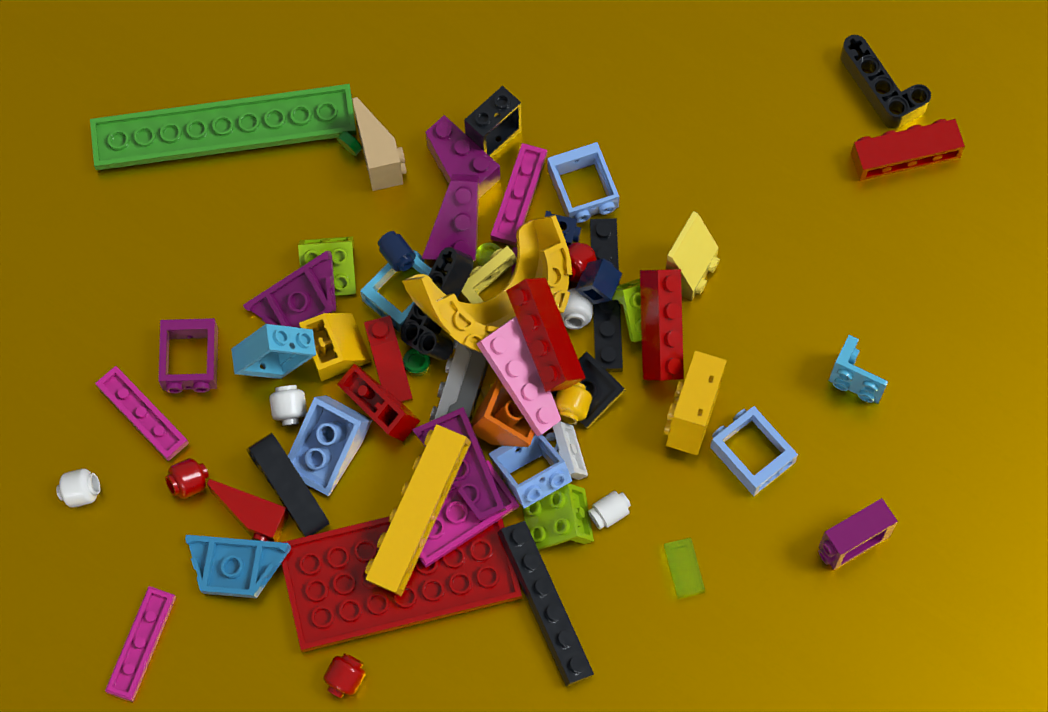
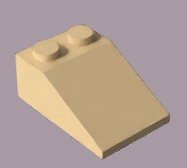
[352,97,407,191]

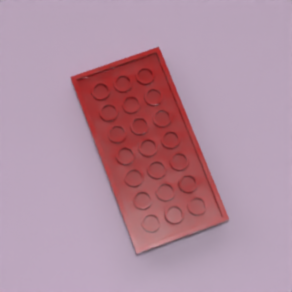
[282,516,522,653]

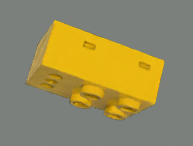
[664,350,727,456]

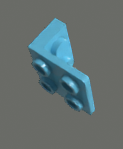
[829,335,888,404]

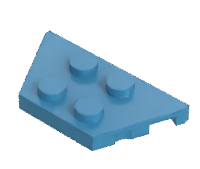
[185,535,291,598]

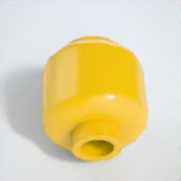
[555,382,592,424]

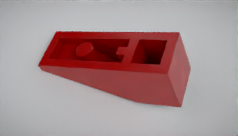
[364,315,413,403]
[337,364,420,441]
[207,479,289,542]

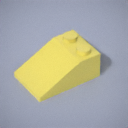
[666,211,720,301]

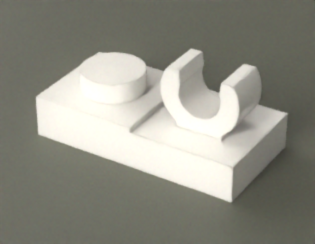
[545,421,588,480]

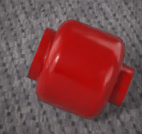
[568,242,597,282]
[165,458,209,499]
[323,653,366,698]

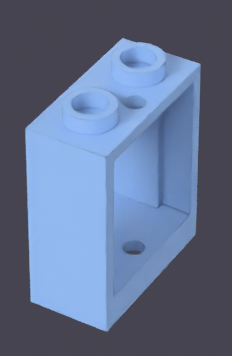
[547,142,619,223]
[710,406,798,496]
[488,434,572,508]

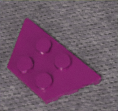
[243,251,336,328]

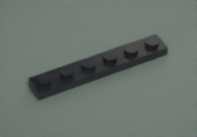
[590,218,623,372]
[497,521,594,687]

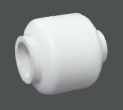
[560,288,593,329]
[269,385,307,426]
[56,469,100,508]

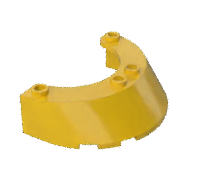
[402,215,572,353]

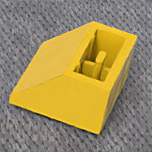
[299,313,372,381]

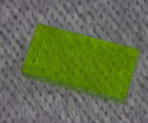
[664,538,705,599]

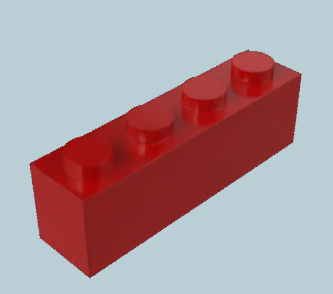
[851,119,965,181]
[640,269,684,381]
[506,278,586,392]

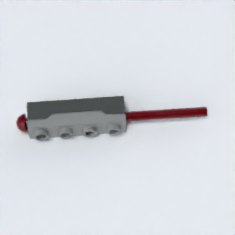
[430,339,489,423]

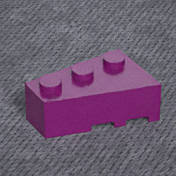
[425,115,501,198]
[422,174,479,261]

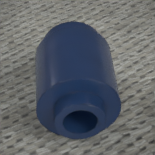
[378,231,416,271]

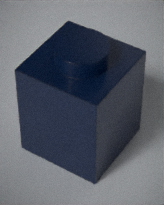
[575,258,622,304]

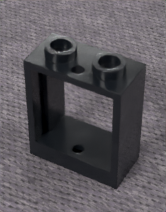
[464,86,522,158]

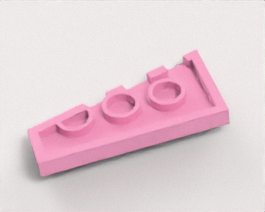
[476,316,561,436]

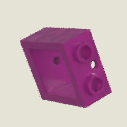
[159,318,218,393]
[818,498,898,570]

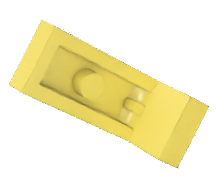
[461,246,517,304]

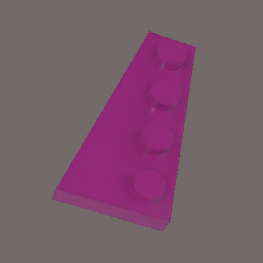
[412,407,506,521]

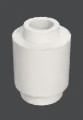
[588,490,631,529]

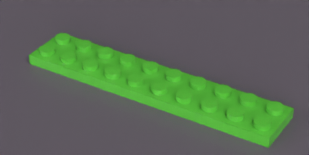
[90,84,357,170]

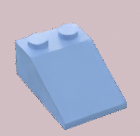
[288,395,372,496]

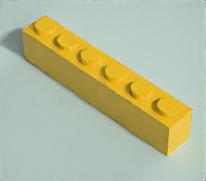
[365,424,471,596]

